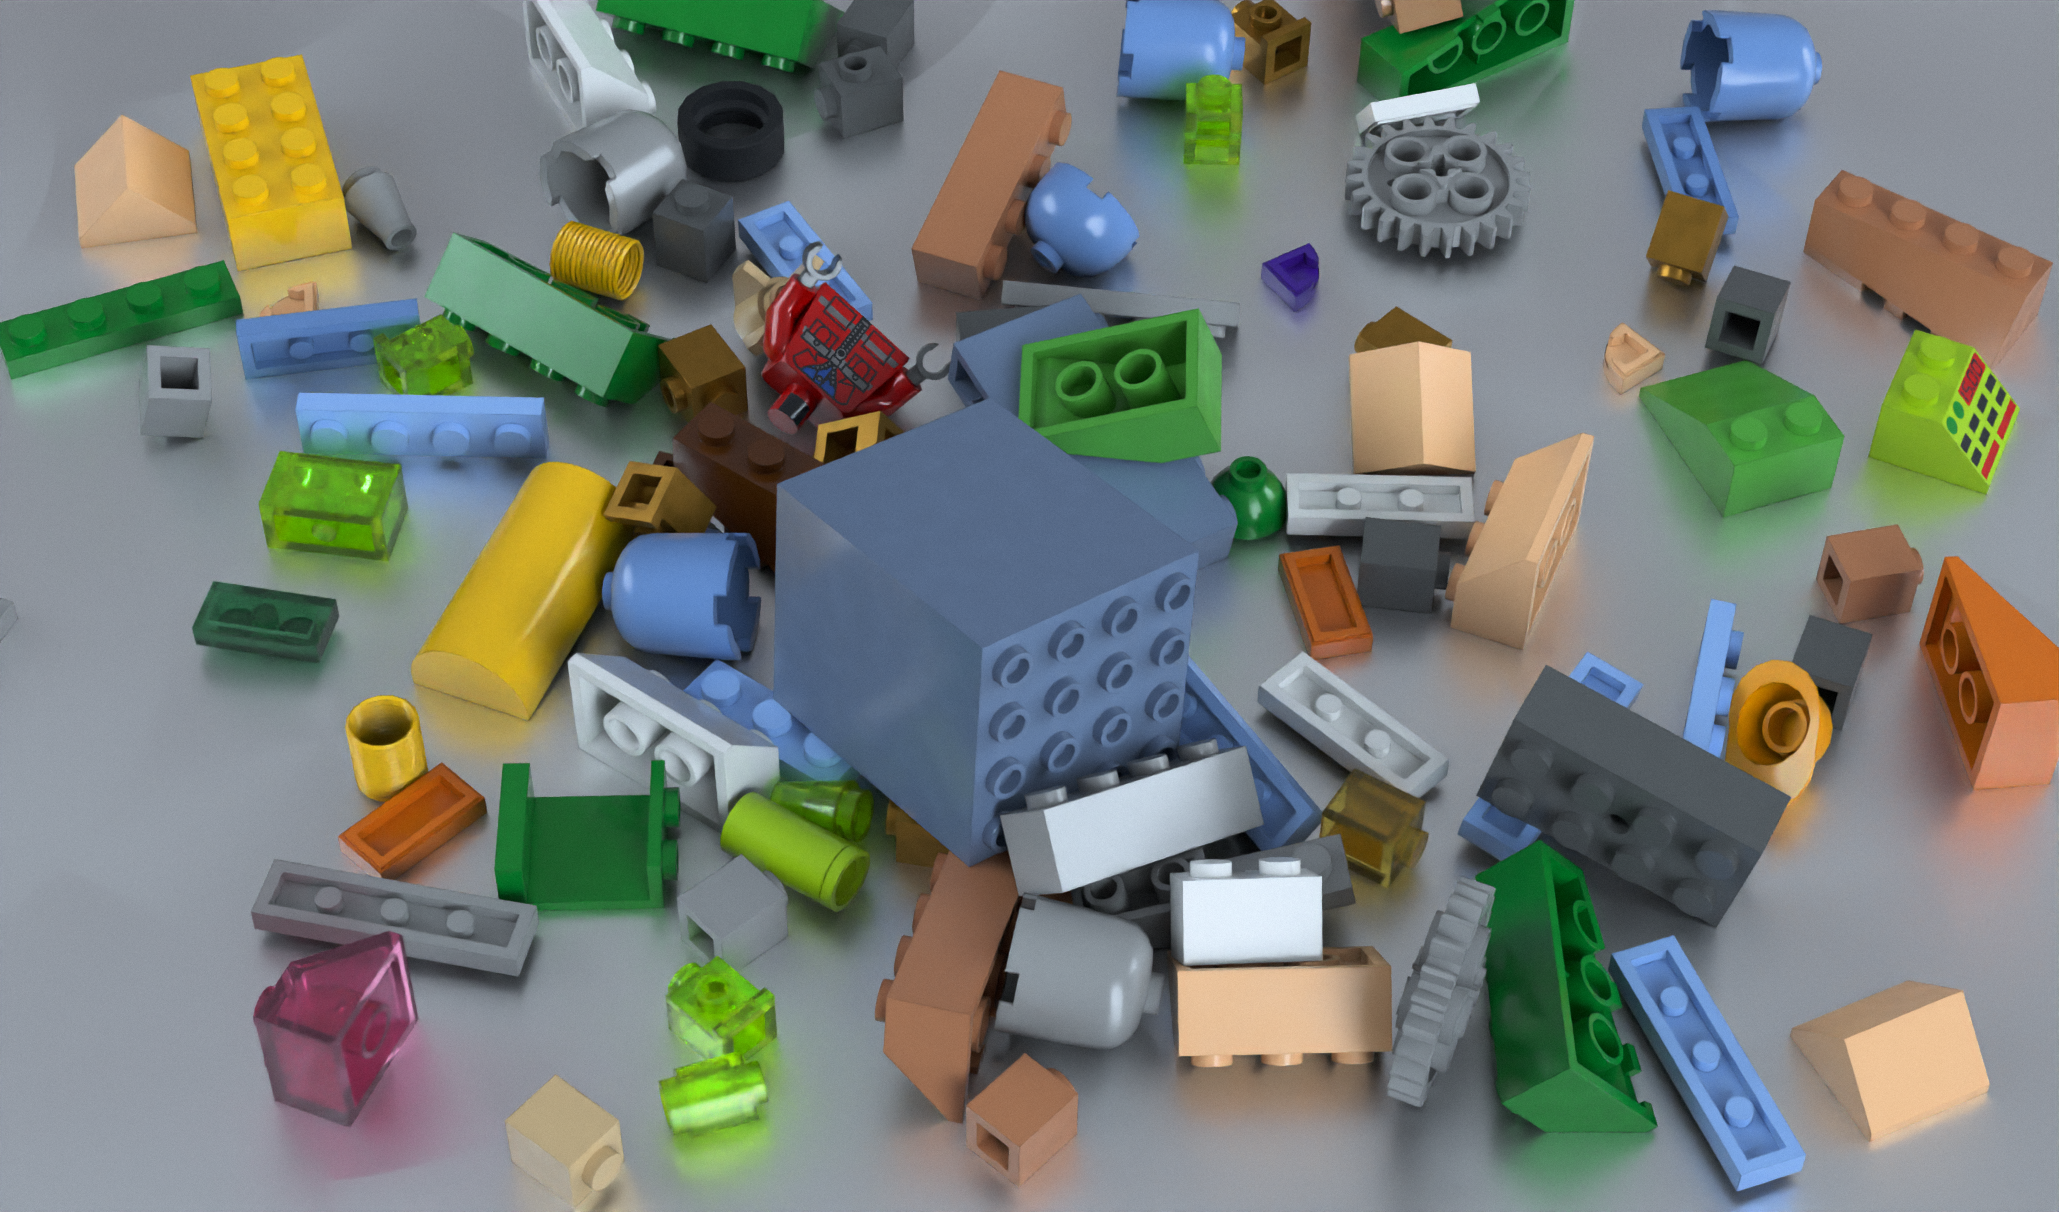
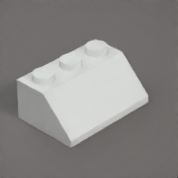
[522,0,656,132]
[568,653,781,833]

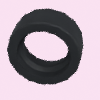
[677,81,784,181]

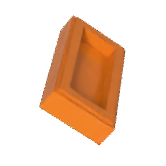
[1278,545,1373,660]
[338,762,487,880]

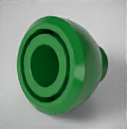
[1210,456,1286,540]

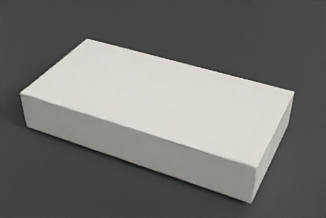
[1356,83,1480,136]

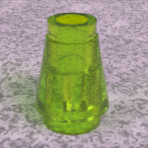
[770,780,874,843]

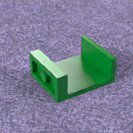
[494,760,681,911]

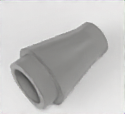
[342,167,417,251]

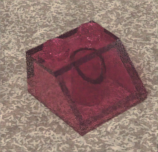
[253,931,419,1127]

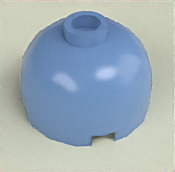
[1024,162,1140,277]

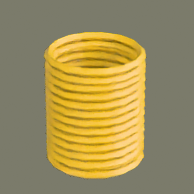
[549,221,644,301]
[345,695,428,802]

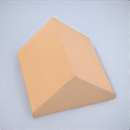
[74,115,198,248]
[1348,341,1476,475]
[1790,980,1990,1142]

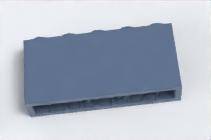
[948,293,1238,570]

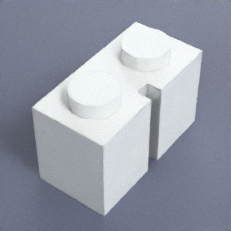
[1170,857,1323,966]

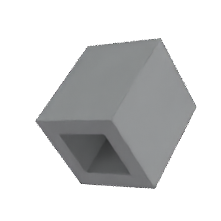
[139,345,212,438]
[677,854,789,981]

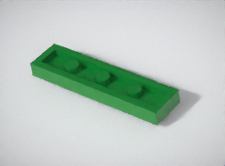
[0,260,243,379]

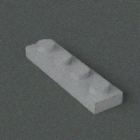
[1001,280,1240,338]
[251,859,539,977]

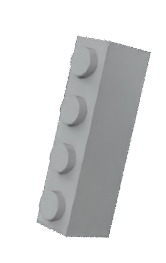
[1000,738,1264,896]

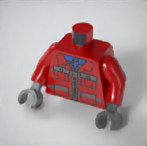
[762,241,951,435]

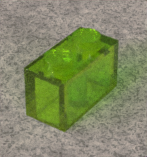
[258,451,408,561]

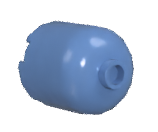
[1116,0,1245,102]
[1680,10,1822,122]
[602,533,761,661]

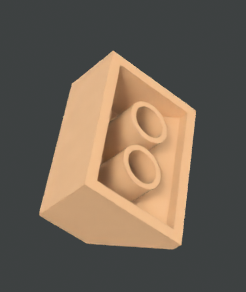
[1445,433,1594,650]
[1167,946,1392,1067]

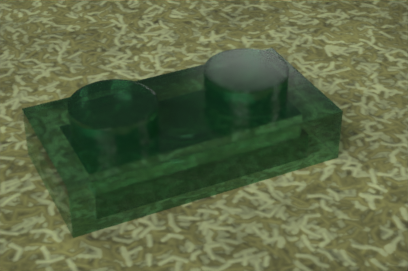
[192,581,339,663]

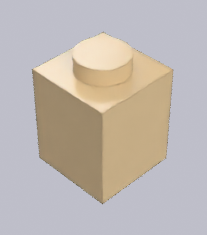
[505,1074,624,1208]

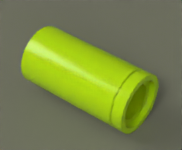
[720,792,870,912]

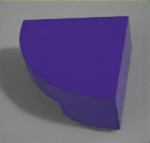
[1261,243,1319,312]

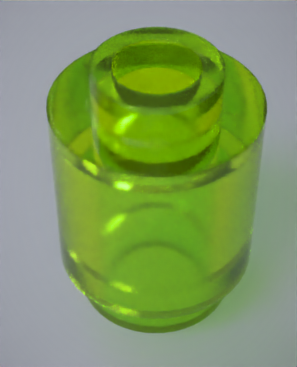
[658,1050,769,1138]

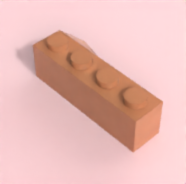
[911,70,1072,300]
[1803,170,2053,372]
[875,850,1023,1124]

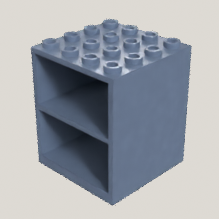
[773,398,1199,867]

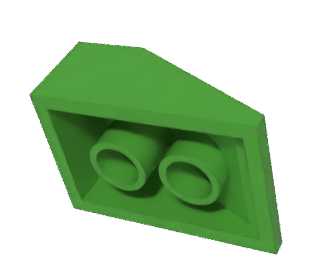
[1018,308,1222,463]
[1639,360,1845,518]

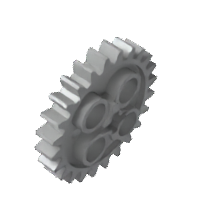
[1344,116,1531,258]
[1387,876,1496,1107]

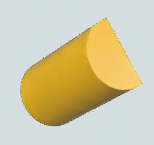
[411,462,635,721]

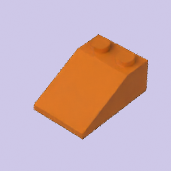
[1919,556,2059,790]

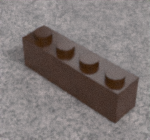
[673,402,825,573]

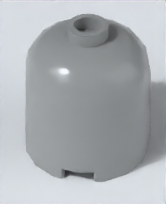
[540,110,687,236]
[994,892,1165,1050]

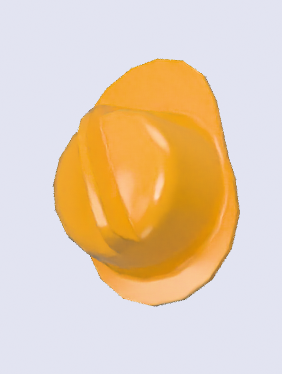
[1725,660,1833,806]

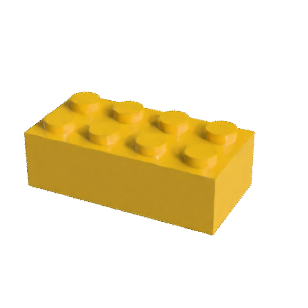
[190,54,352,271]

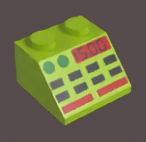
[1868,329,2020,495]

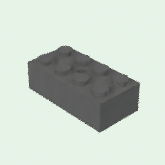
[1476,665,1791,928]

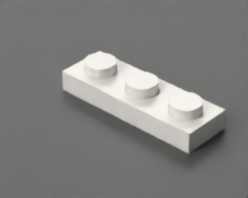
[1285,473,1475,539]
[1257,652,1449,811]

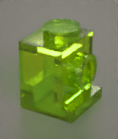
[1183,74,1243,165]
[373,314,474,396]
[665,955,777,1078]

